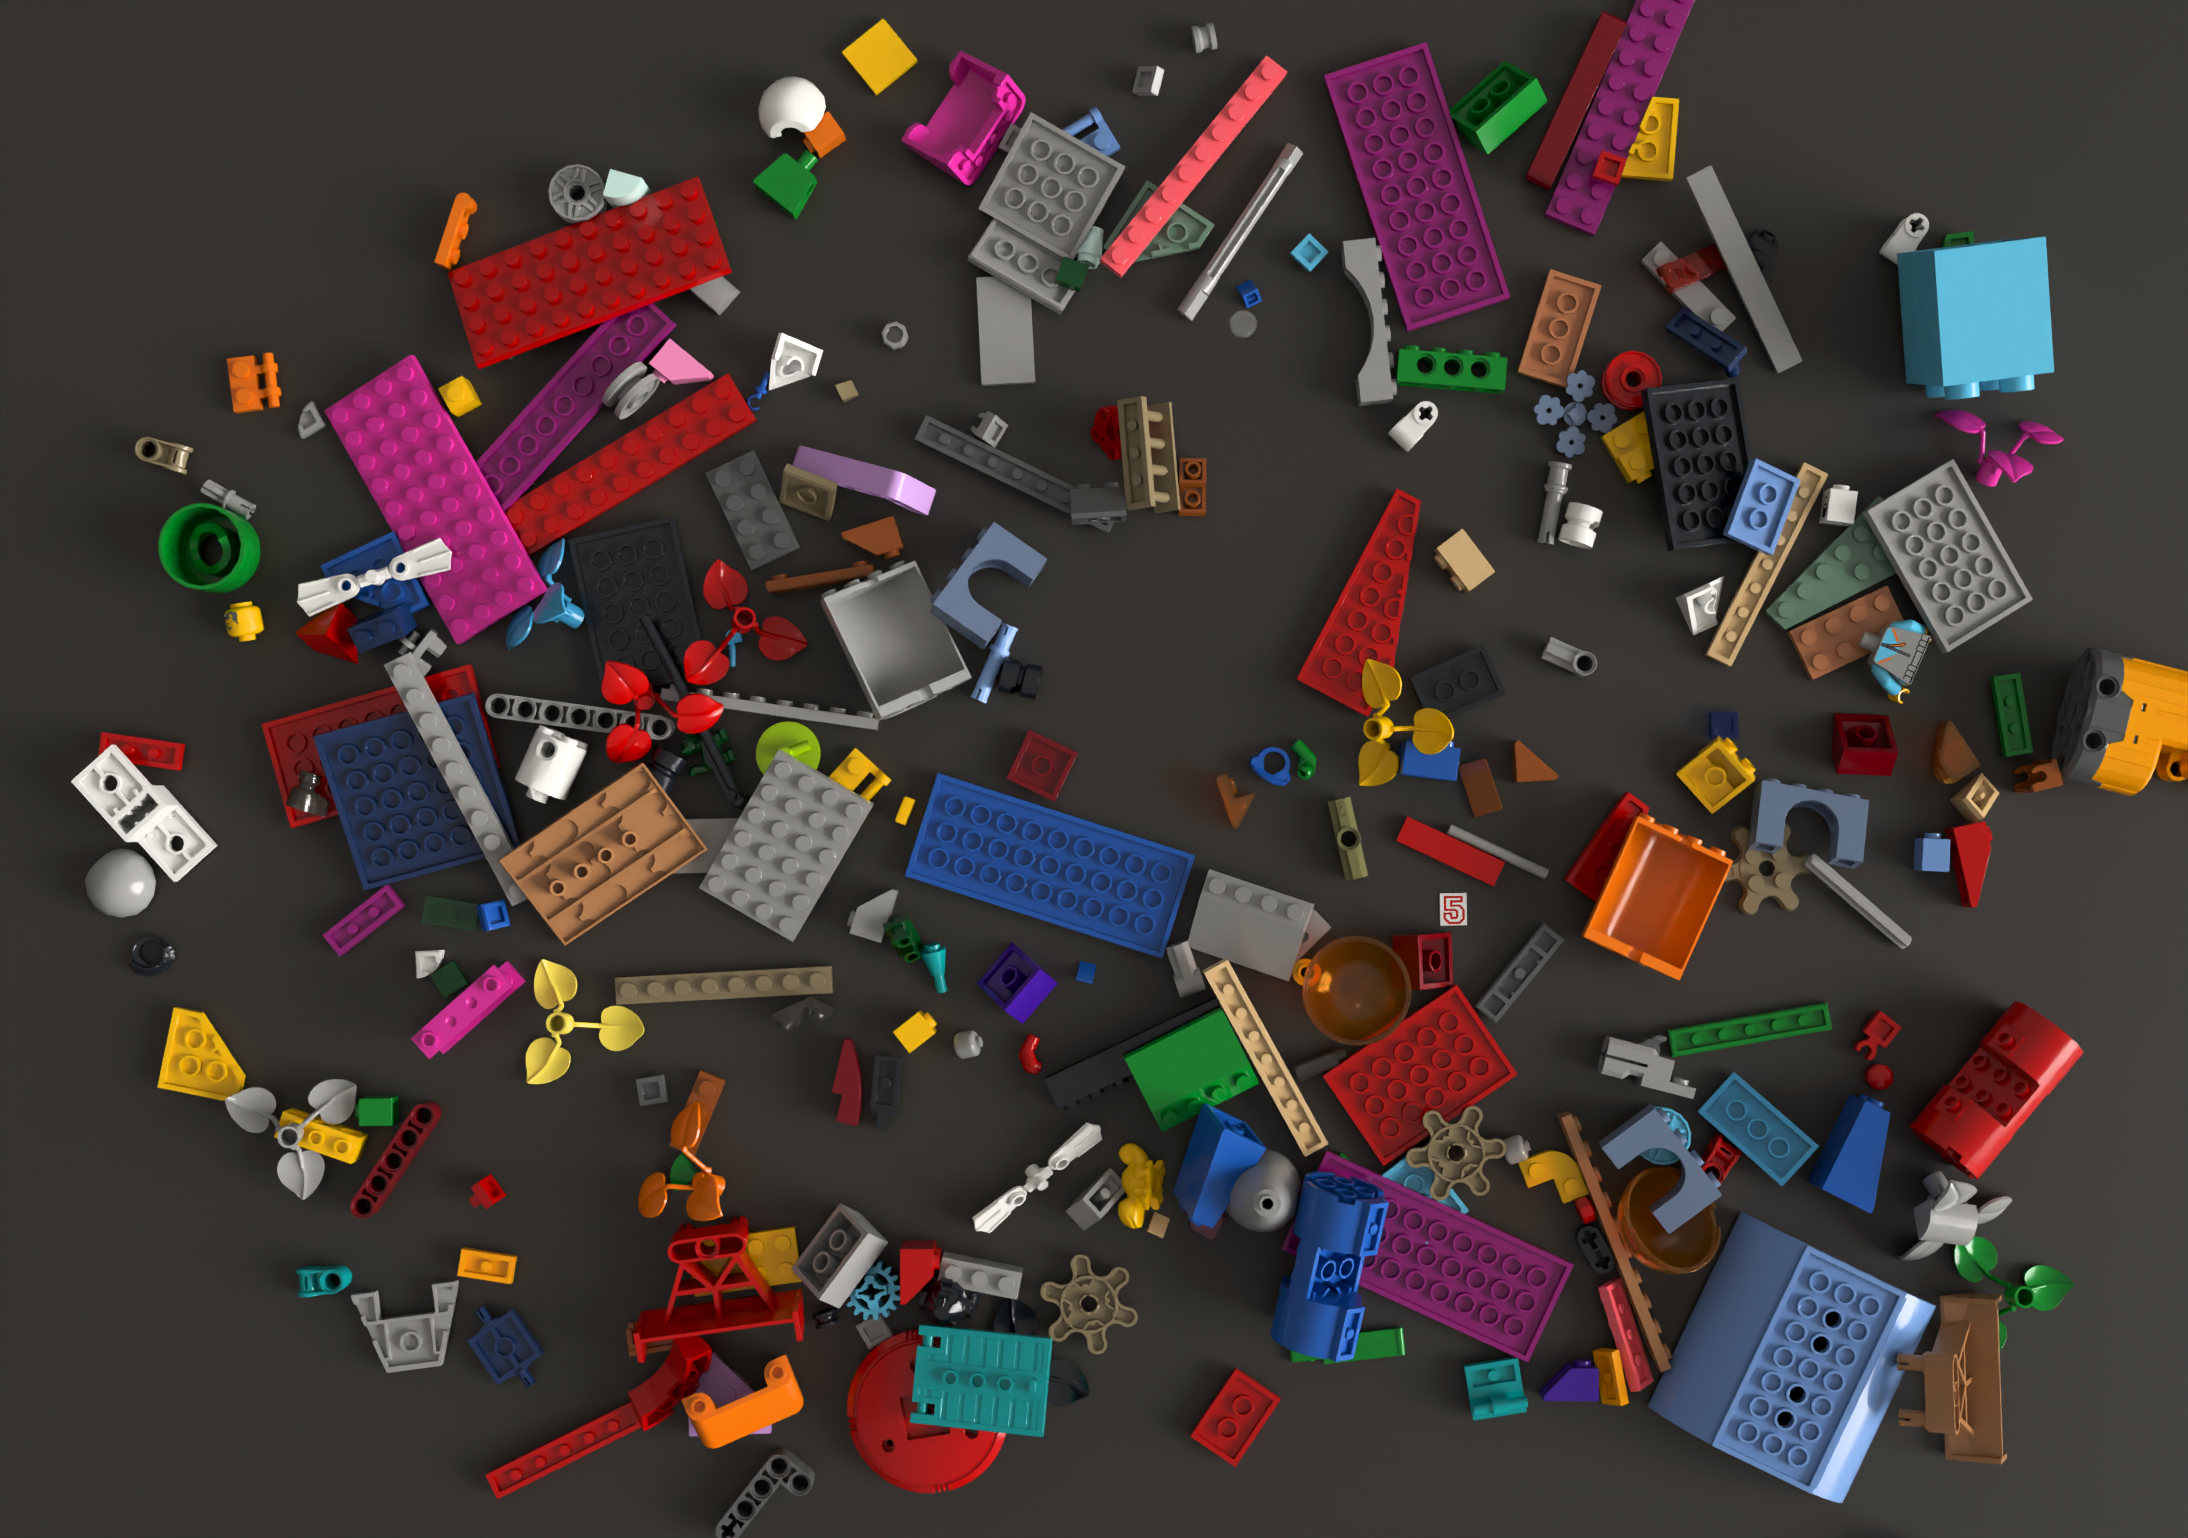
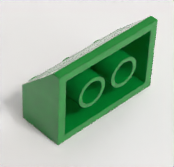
[1449,61,1548,155]

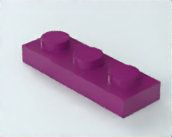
[323,884,406,956]

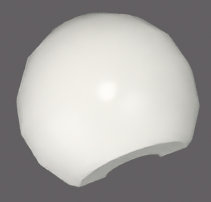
[758,77,826,138]

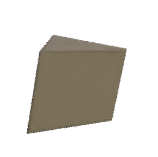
[835,380,859,403]

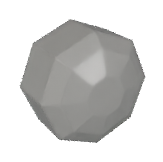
[881,321,909,350]

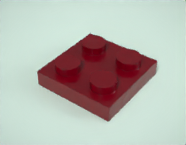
[1006,730,1078,802]

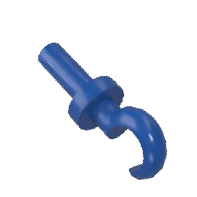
[746,371,770,411]

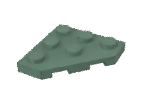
[1103,180,1215,262]

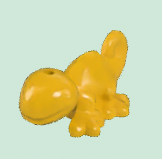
[1118,1143,1166,1229]

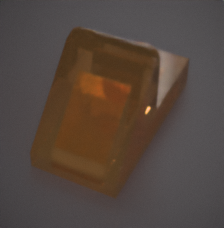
[1215,774,1255,829]

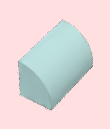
[603,169,651,208]

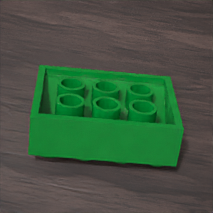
[1124,1007,1259,1132]

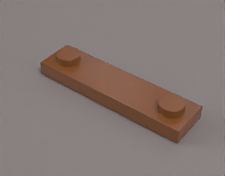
[765,561,875,594]

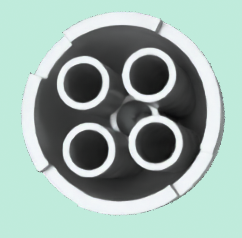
[1226,1149,1302,1232]

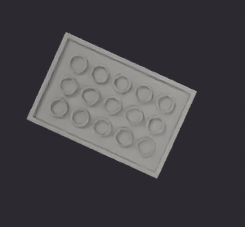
[1862,459,2033,654]
[699,749,874,942]

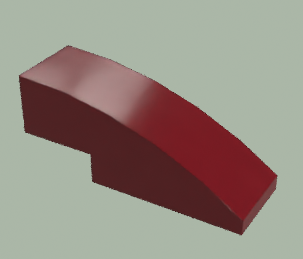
[832,1037,863,1126]

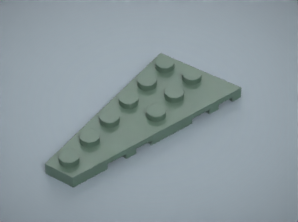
[1763,496,1896,630]

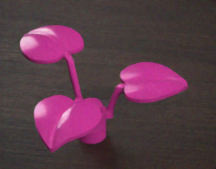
[1934,410,2064,487]

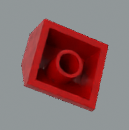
[900,1240,941,1305]

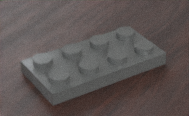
[706,450,801,571]

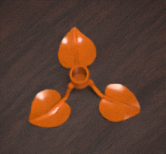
[638,1102,725,1221]

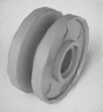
[548,164,608,224]
[602,361,660,420]

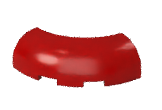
[628,1336,712,1431]

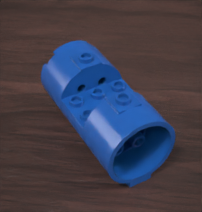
[1270,1171,1389,1362]

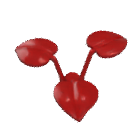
[683,560,808,685]
[601,660,724,763]

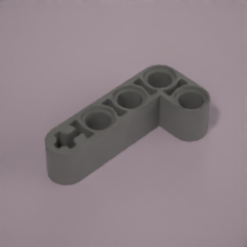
[715,1448,815,1538]

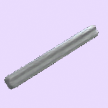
[1804,853,1912,949]

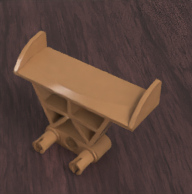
[1897,1293,2007,1465]

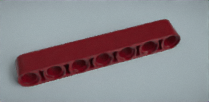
[1524,11,1627,190]

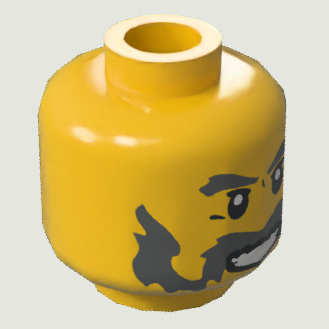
[224,602,264,642]

